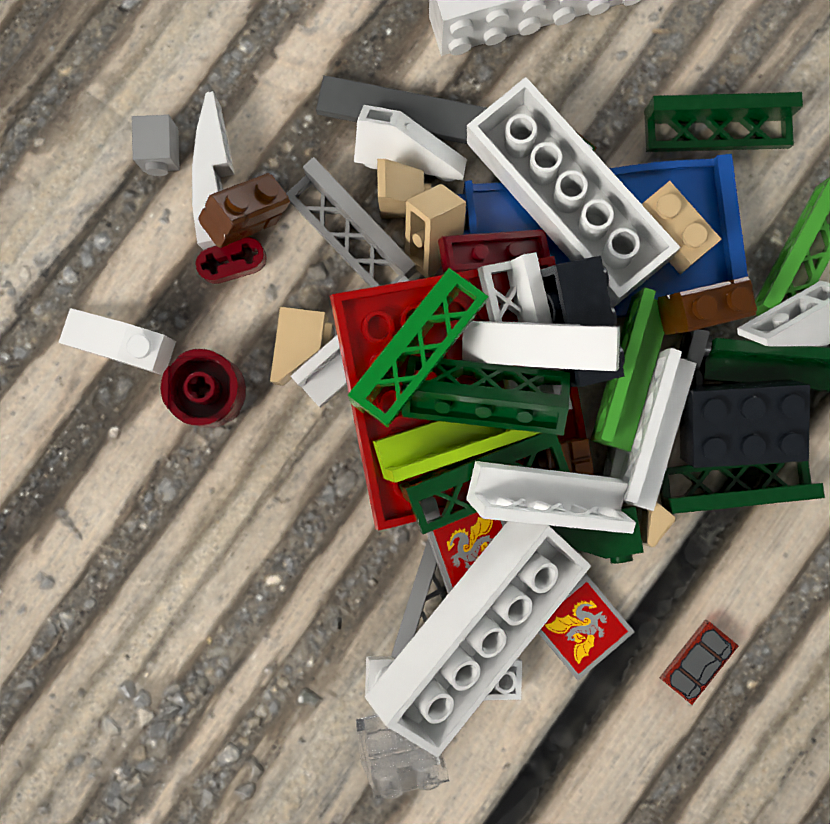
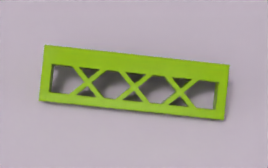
[373,421,539,483]

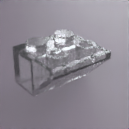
[356,715,449,799]

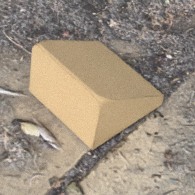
[640,502,676,547]

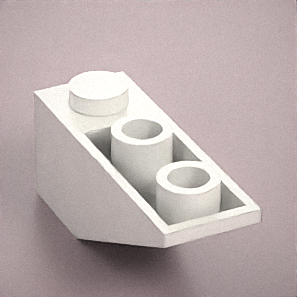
[354,105,467,181]

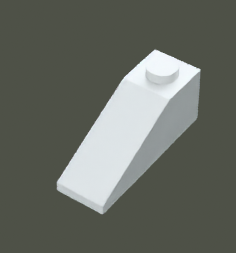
[737,281,830,346]
[59,308,176,375]

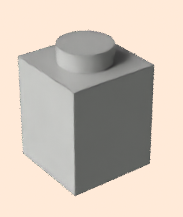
[132,114,180,176]

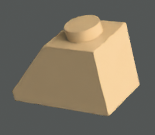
[377,159,431,219]
[405,184,466,278]
[270,307,333,386]

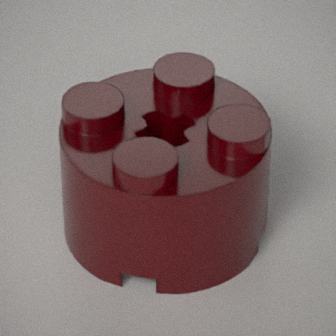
[160,349,246,428]

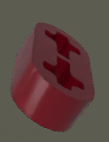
[195,237,267,284]

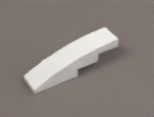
[192,91,235,250]
[462,321,620,371]

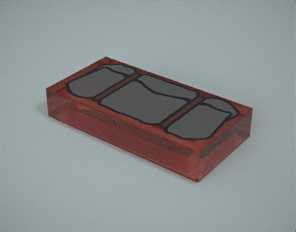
[659,619,739,705]

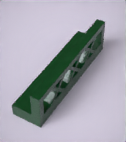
[644,92,803,152]
[700,338,830,392]
[402,355,571,435]
[399,433,570,535]
[660,461,825,514]

